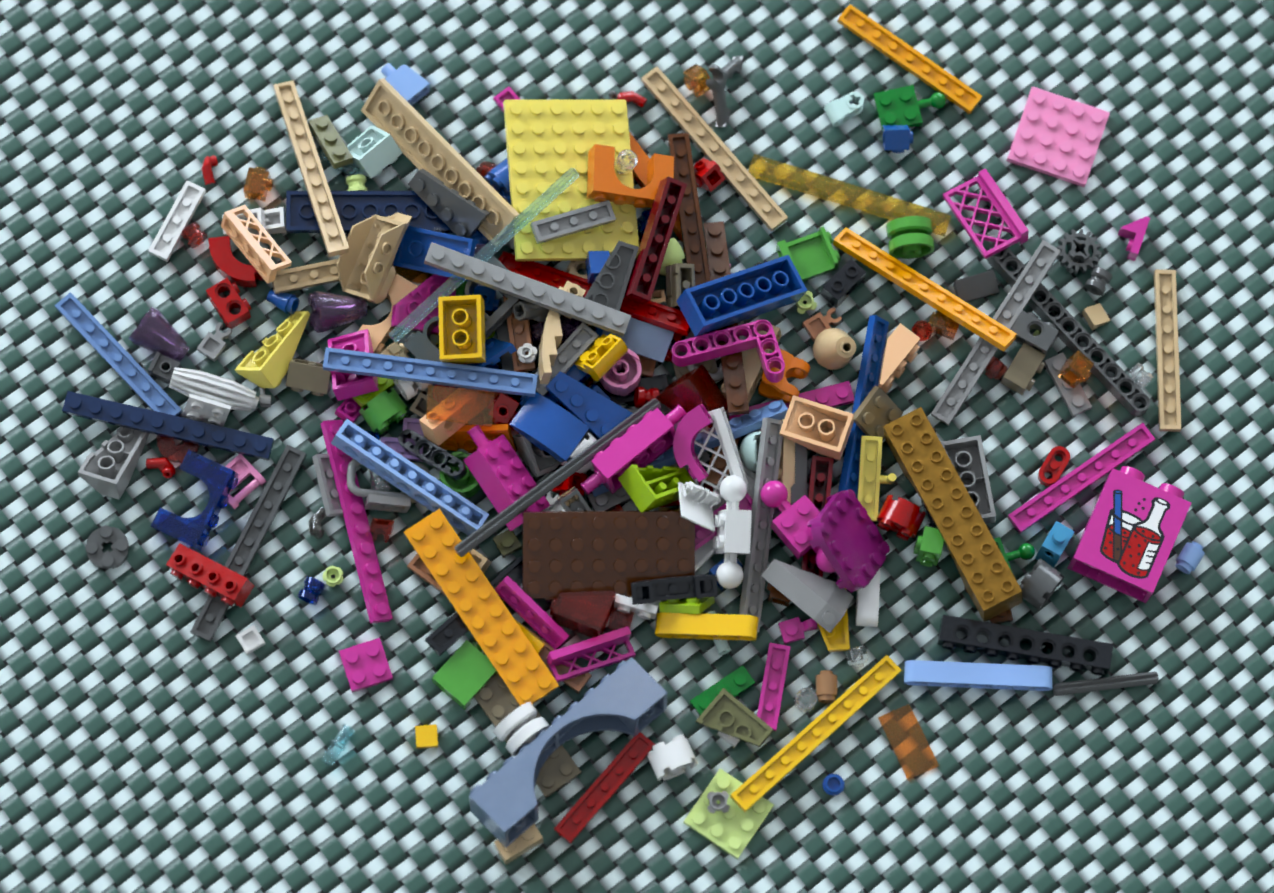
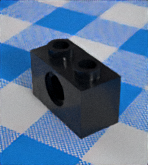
[821,259,866,308]

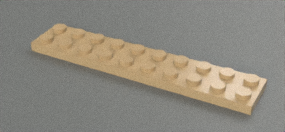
[361,78,520,247]

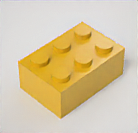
[438,295,486,364]

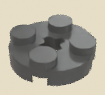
[85,525,129,569]

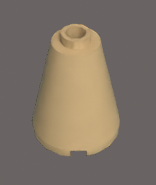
[812,328,856,370]

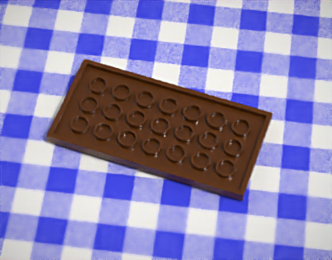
[522,511,695,598]

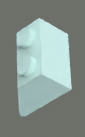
[346,125,402,179]

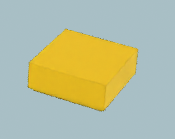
[415,724,438,749]

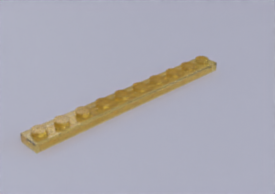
[748,154,951,237]

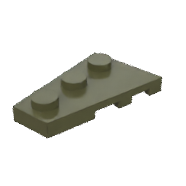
[696,688,774,747]

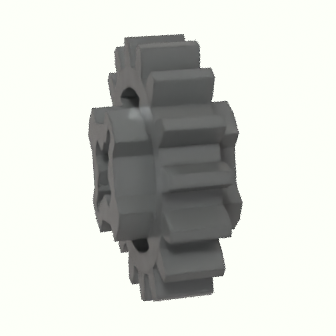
[1056,229,1102,274]

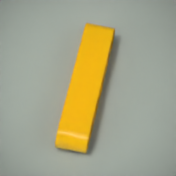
[655,612,759,641]

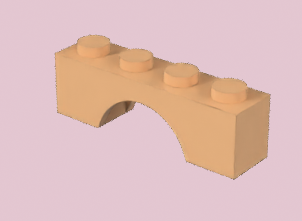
[358,274,417,354]

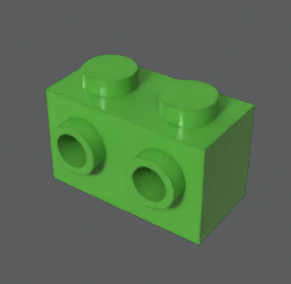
[913,526,944,567]

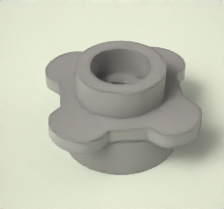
[707,791,729,813]

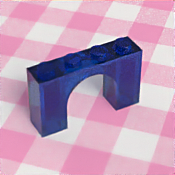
[151,450,238,551]

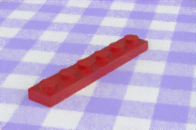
[554,732,655,844]

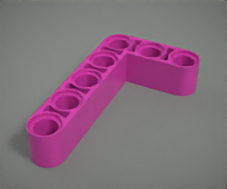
[672,320,785,383]

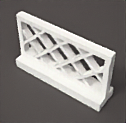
[674,407,750,498]

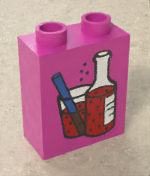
[1067,466,1191,603]

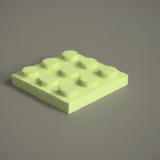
[683,768,774,860]

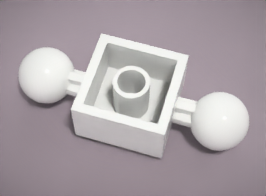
[713,475,752,589]

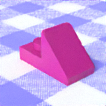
[1118,216,1150,261]

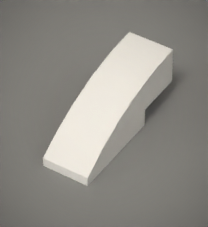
[222,207,286,235]

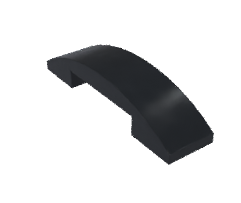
[631,574,718,605]

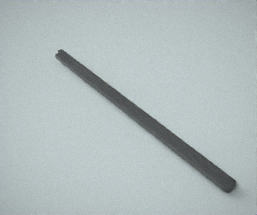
[454,398,661,557]

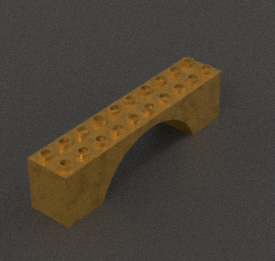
[883,407,1022,622]

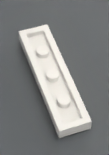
[148,181,206,262]

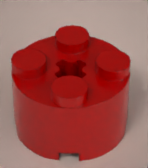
[877,495,926,541]

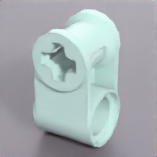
[823,92,864,127]

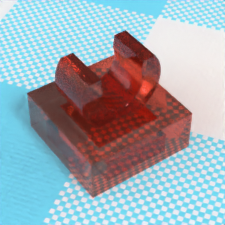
[370,518,394,543]

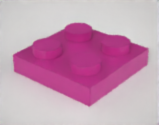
[339,638,393,693]

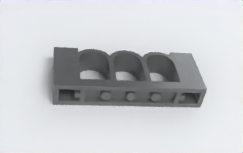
[404,255,524,362]

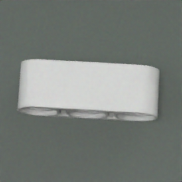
[855,569,880,627]

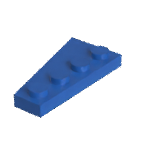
[545,371,633,439]

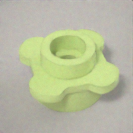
[796,291,817,314]

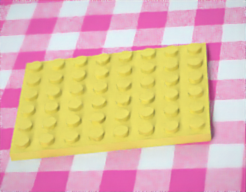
[503,100,639,261]

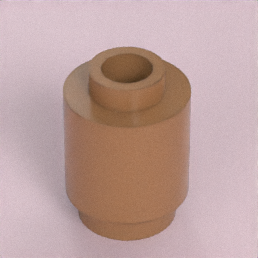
[816,670,838,703]

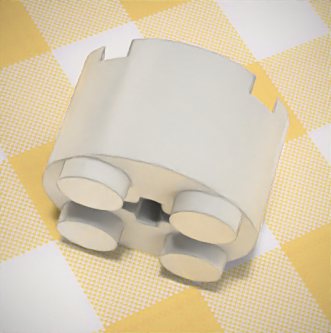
[648,734,698,781]

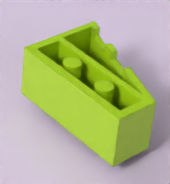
[618,464,696,513]

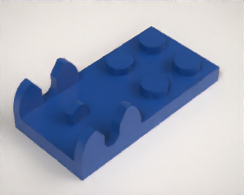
[393,226,480,281]

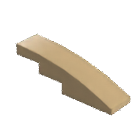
[538,310,563,384]

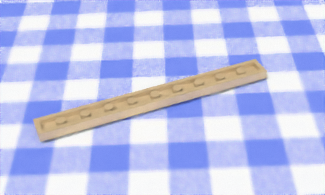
[641,66,788,232]
[273,81,349,257]

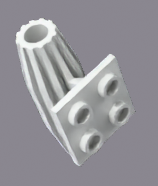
[169,367,259,427]

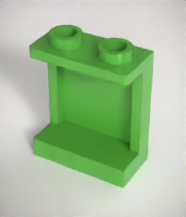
[776,226,841,282]
[432,640,498,710]

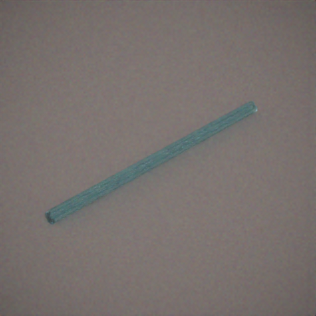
[389,168,580,343]

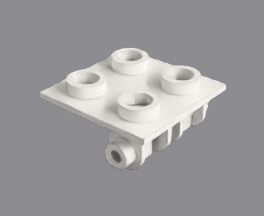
[678,481,721,532]

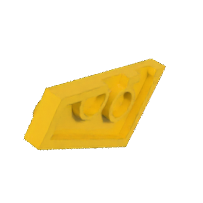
[817,588,850,652]

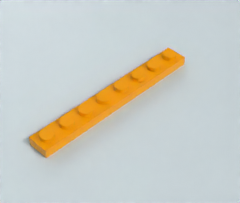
[837,4,982,114]

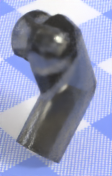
[309,507,326,539]

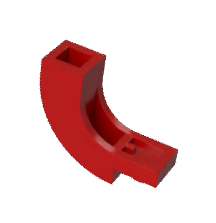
[208,236,265,288]

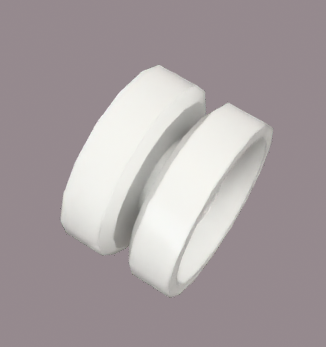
[493,702,549,756]

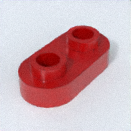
[1038,446,1070,486]

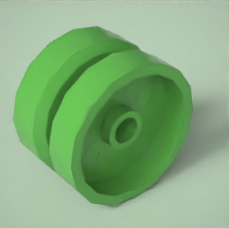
[886,216,935,259]

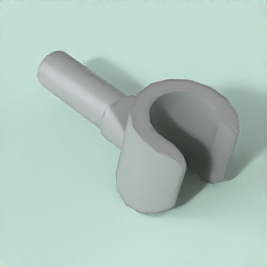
[259,387,272,408]

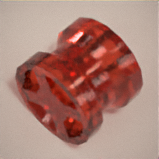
[181,222,208,248]

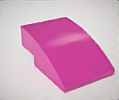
[328,329,378,401]

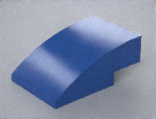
[509,392,590,463]

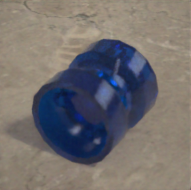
[297,576,326,605]

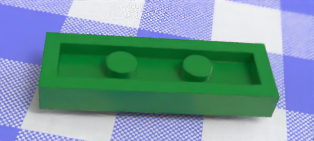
[690,665,755,716]

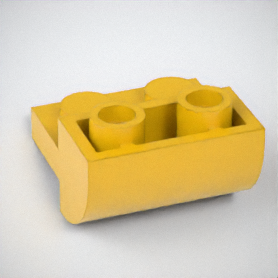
[575,334,628,381]

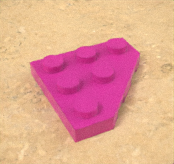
[391,274,457,335]

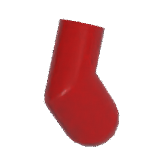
[616,91,647,108]
[201,155,218,185]
[146,457,175,479]

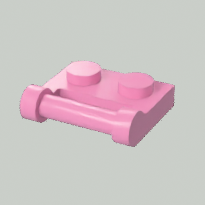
[209,454,266,510]

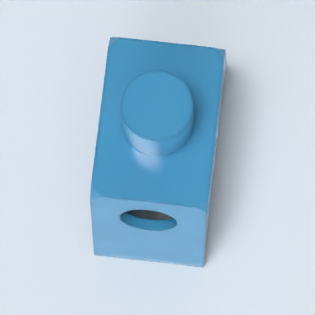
[1035,521,1075,568]

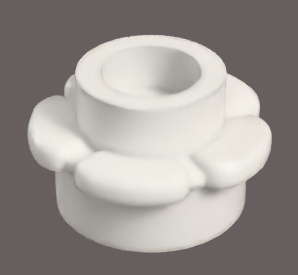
[517,343,538,364]

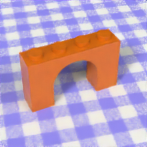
[587,144,674,208]

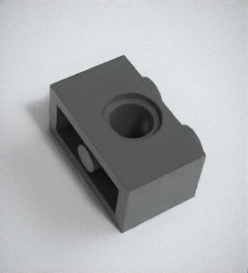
[1011,310,1059,357]

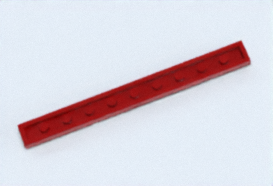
[498,251,691,336]

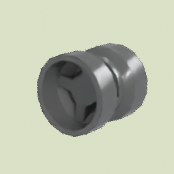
[1084,267,1112,296]

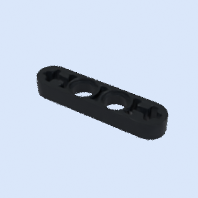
[398,429,467,480]

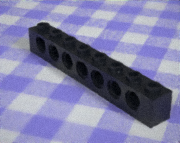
[937,615,1113,675]

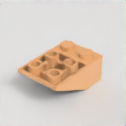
[878,323,920,394]

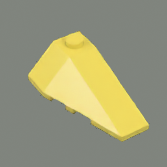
[235,311,310,388]

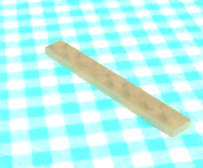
[1154,270,1181,432]

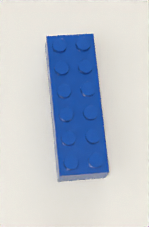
[676,255,808,337]

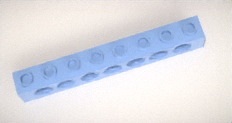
[331,419,489,536]

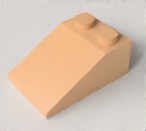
[779,395,854,460]

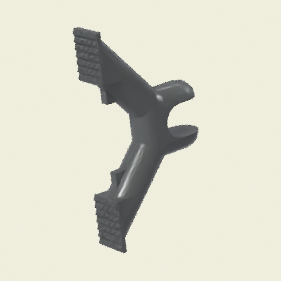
[706,56,744,127]

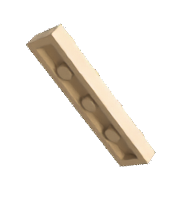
[272,259,340,294]

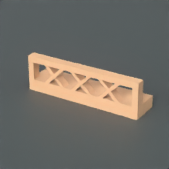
[221,205,292,284]

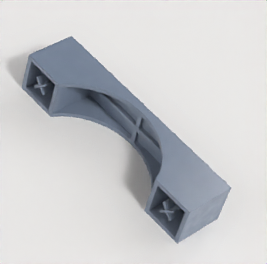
[469,657,667,848]

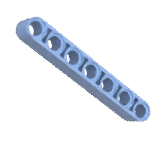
[904,660,1053,691]

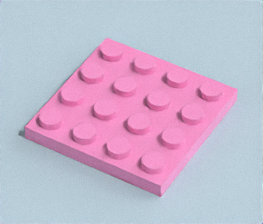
[1006,86,1110,187]

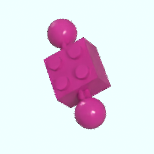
[760,481,835,573]

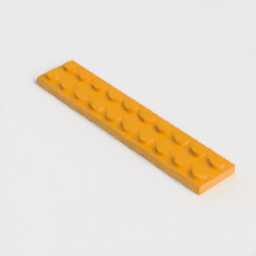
[404,508,559,706]

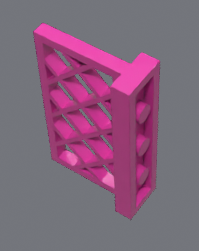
[943,168,1029,259]

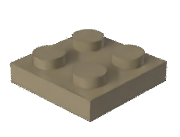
[854,386,903,440]

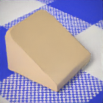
[1082,303,1111,331]

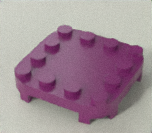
[807,489,890,593]

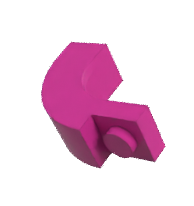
[673,404,714,482]

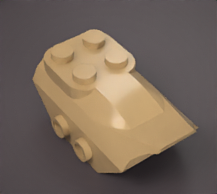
[336,213,412,304]

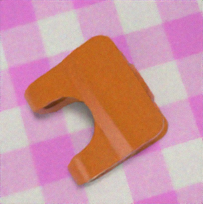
[758,349,810,404]

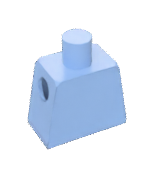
[381,63,430,106]

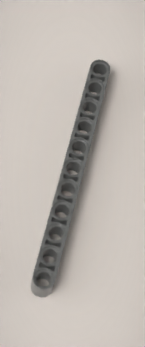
[987,242,1150,417]

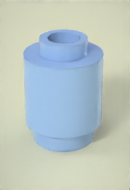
[1175,541,1205,574]

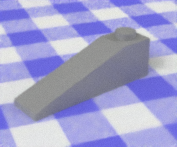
[78,427,150,500]
[761,559,853,633]

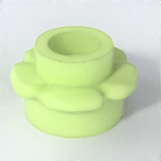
[322,566,344,587]

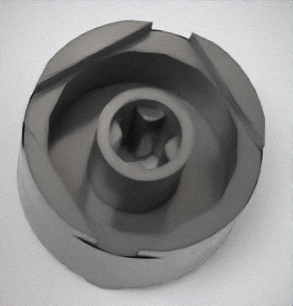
[1020,558,1065,610]

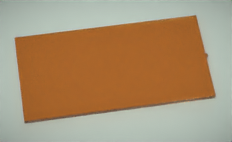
[426,385,494,427]
[878,704,939,780]

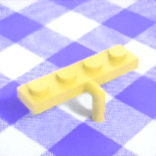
[857,435,897,522]

